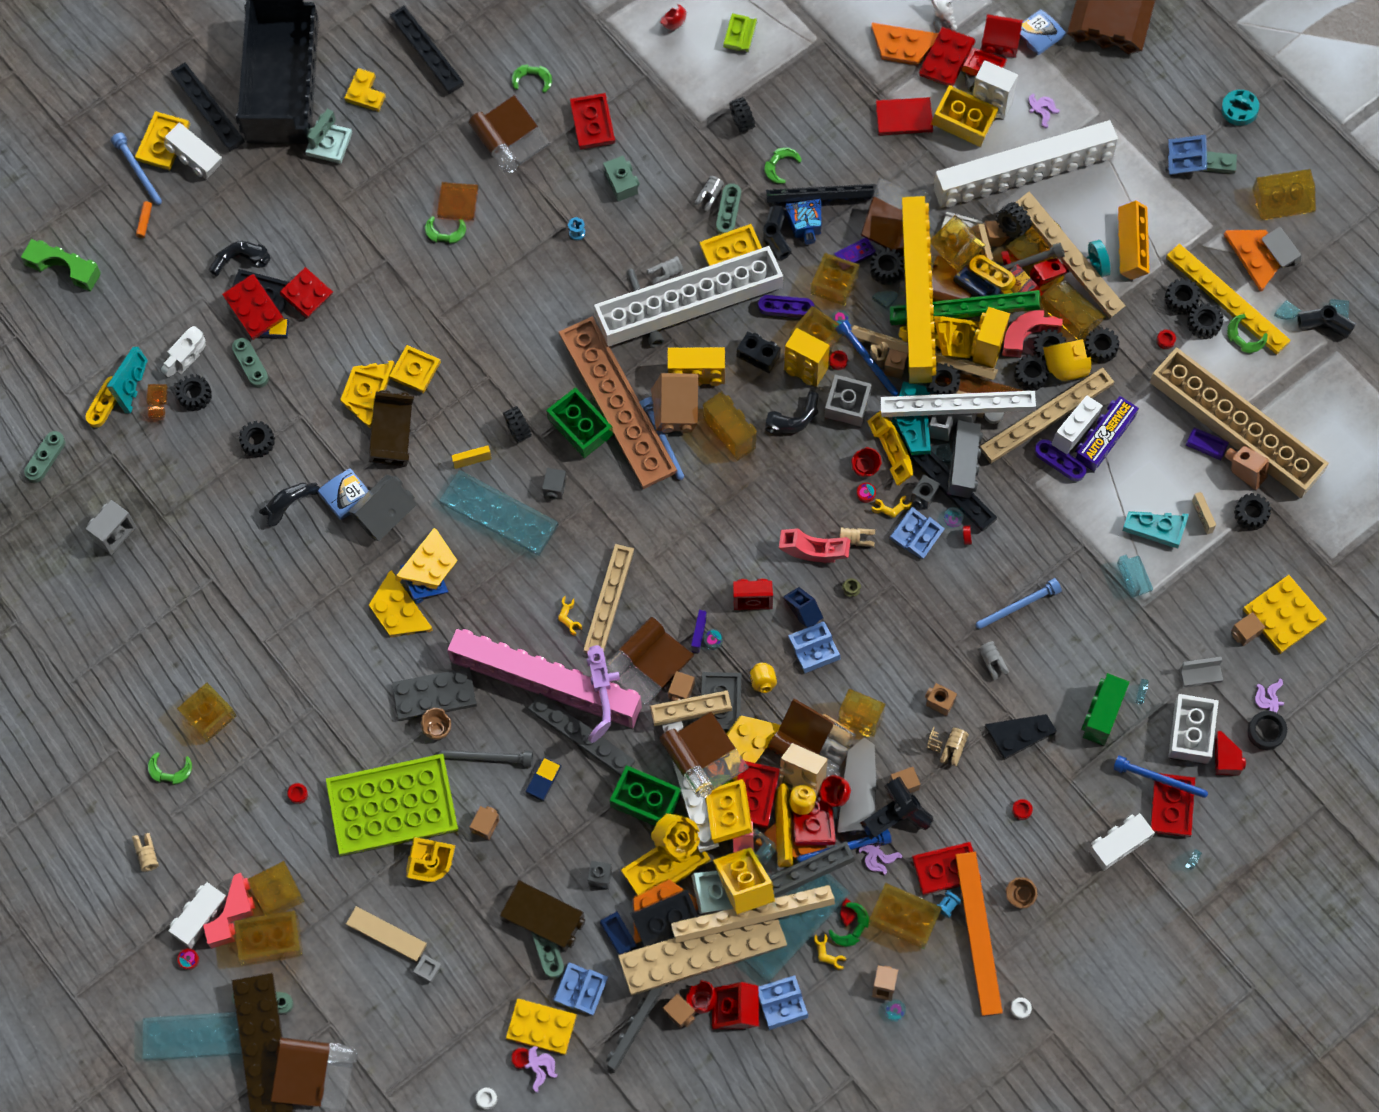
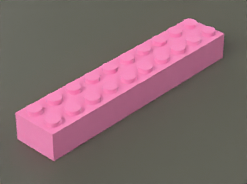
[447,629,642,729]

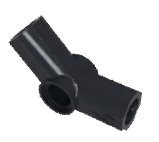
[763,205,792,260]
[1297,305,1356,338]
[884,777,933,830]

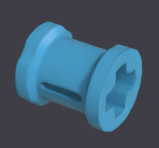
[568,217,585,241]
[935,891,961,918]

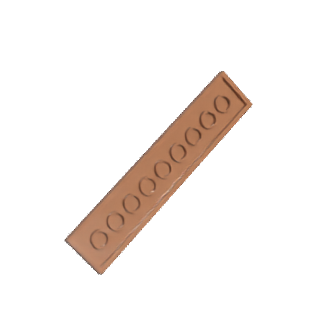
[559,316,677,489]

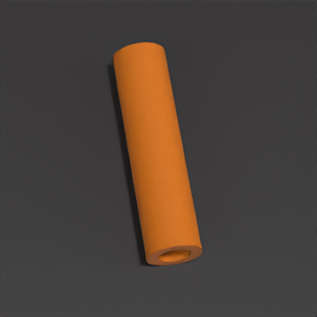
[136,201,152,238]

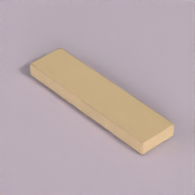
[650,690,732,726]
[346,906,427,962]

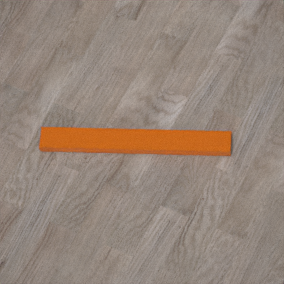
[955,852,1003,1016]

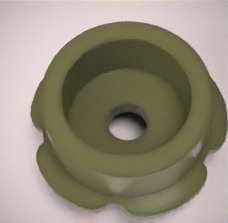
[842,578,861,597]

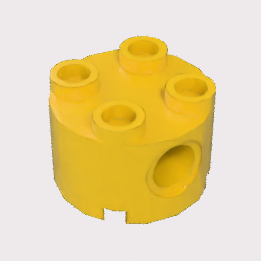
[651,814,700,858]

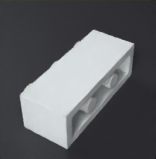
[164,122,222,179]
[1052,396,1102,454]
[1089,814,1155,871]
[169,882,227,949]

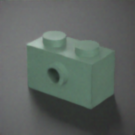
[603,155,640,202]

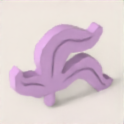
[1029,94,1060,128]
[1255,678,1284,713]
[859,843,902,875]
[525,1046,557,1092]

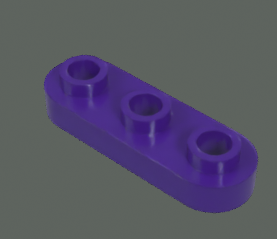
[758,295,814,318]
[1035,440,1086,482]

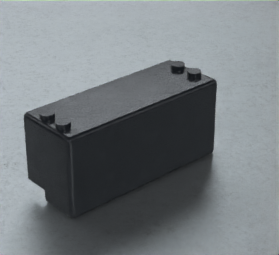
[236,0,319,144]

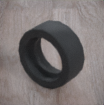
[1247,710,1288,750]

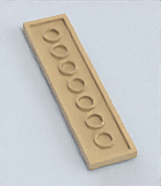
[618,918,787,996]

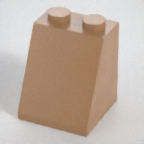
[651,373,698,433]

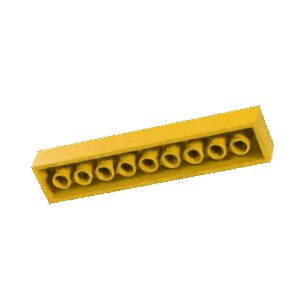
[902,196,936,384]

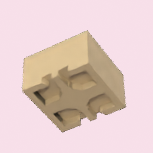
[778,743,828,797]

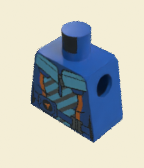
[786,199,821,245]

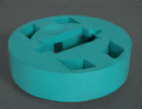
[1221,89,1259,126]
[1087,239,1111,277]

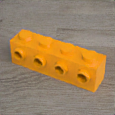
[1118,200,1150,280]

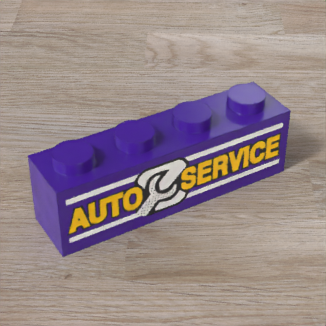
[1075,396,1139,472]

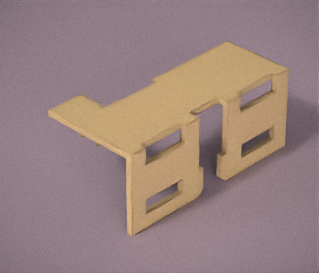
[927,727,942,753]

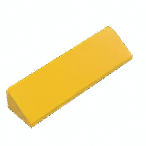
[774,783,793,867]

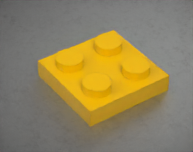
[389,345,441,393]

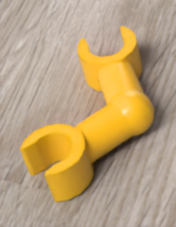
[871,496,912,518]
[558,596,582,636]
[814,934,846,970]

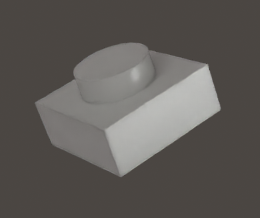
[413,954,442,983]

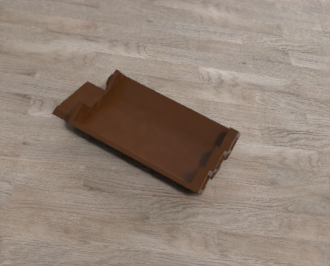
[1067,0,1155,55]

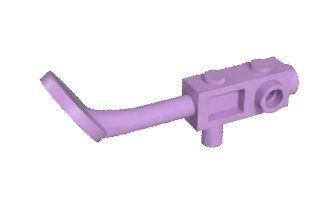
[587,645,620,743]

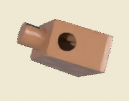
[1225,446,1269,490]

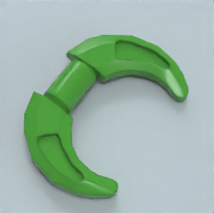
[512,65,552,93]
[764,148,801,184]
[425,216,466,244]
[1227,314,1268,353]
[148,752,192,784]

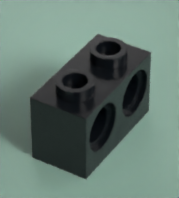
[737,331,781,374]

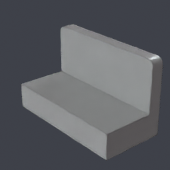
[1262,226,1302,268]
[1179,657,1223,688]

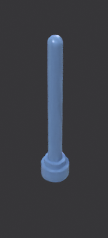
[111,133,162,205]
[639,397,684,480]
[976,578,1062,629]

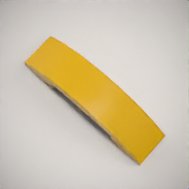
[867,410,913,485]

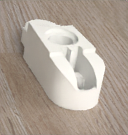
[161,326,206,377]

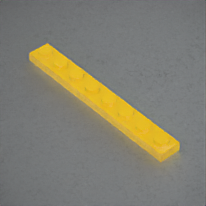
[1166,243,1291,355]

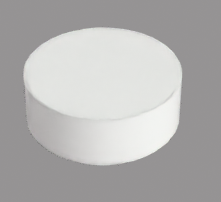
[984,412,1004,424]
[1010,998,1032,1020]
[476,1088,497,1110]

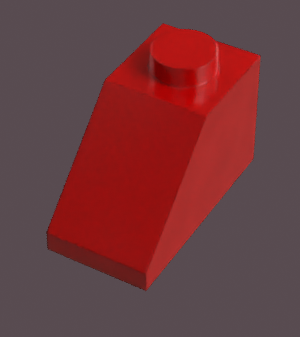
[1214,731,1246,776]

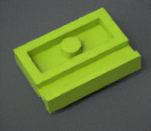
[723,13,757,53]

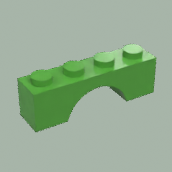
[21,239,101,292]

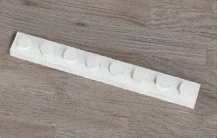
[881,391,1036,417]
[662,721,719,852]

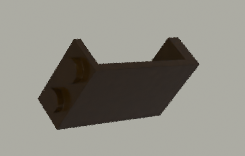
[368,390,414,466]
[500,880,586,952]

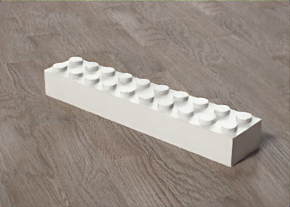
[933,120,1118,208]
[594,246,783,347]

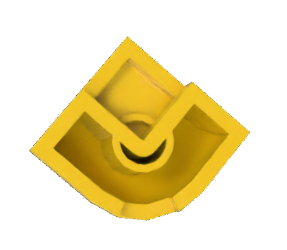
[1043,339,1091,381]
[406,837,455,881]

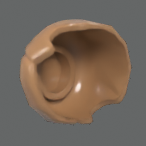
[421,708,451,740]
[1006,877,1038,909]

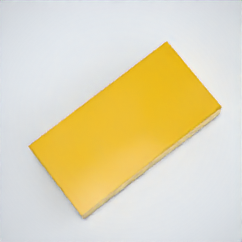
[452,446,492,469]

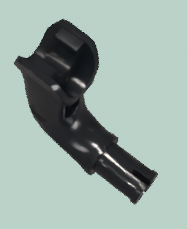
[208,241,271,276]
[765,392,819,434]
[259,482,320,526]

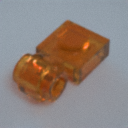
[147,384,168,420]

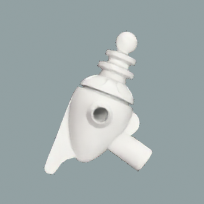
[930,0,957,31]

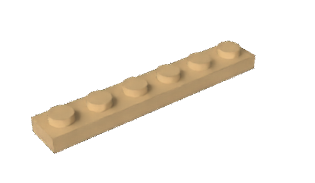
[583,544,634,654]

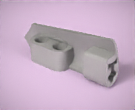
[837,737,876,835]

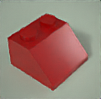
[981,14,1023,58]
[733,578,773,610]
[712,982,759,1029]

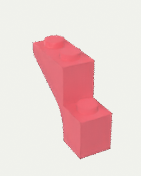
[203,873,255,949]

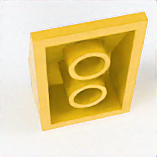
[713,847,775,914]

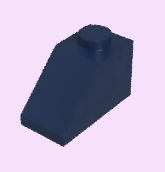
[783,587,824,628]

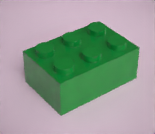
[546,387,613,459]
[1081,673,1130,746]
[610,765,682,826]

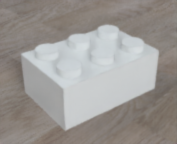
[972,60,1018,120]
[1168,694,1219,764]

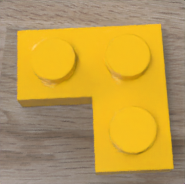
[345,68,386,112]

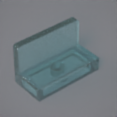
[1117,554,1153,598]
[753,828,777,865]

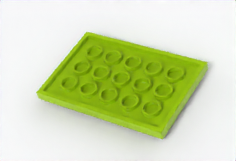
[326,754,459,856]

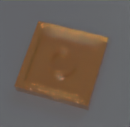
[437,182,479,220]

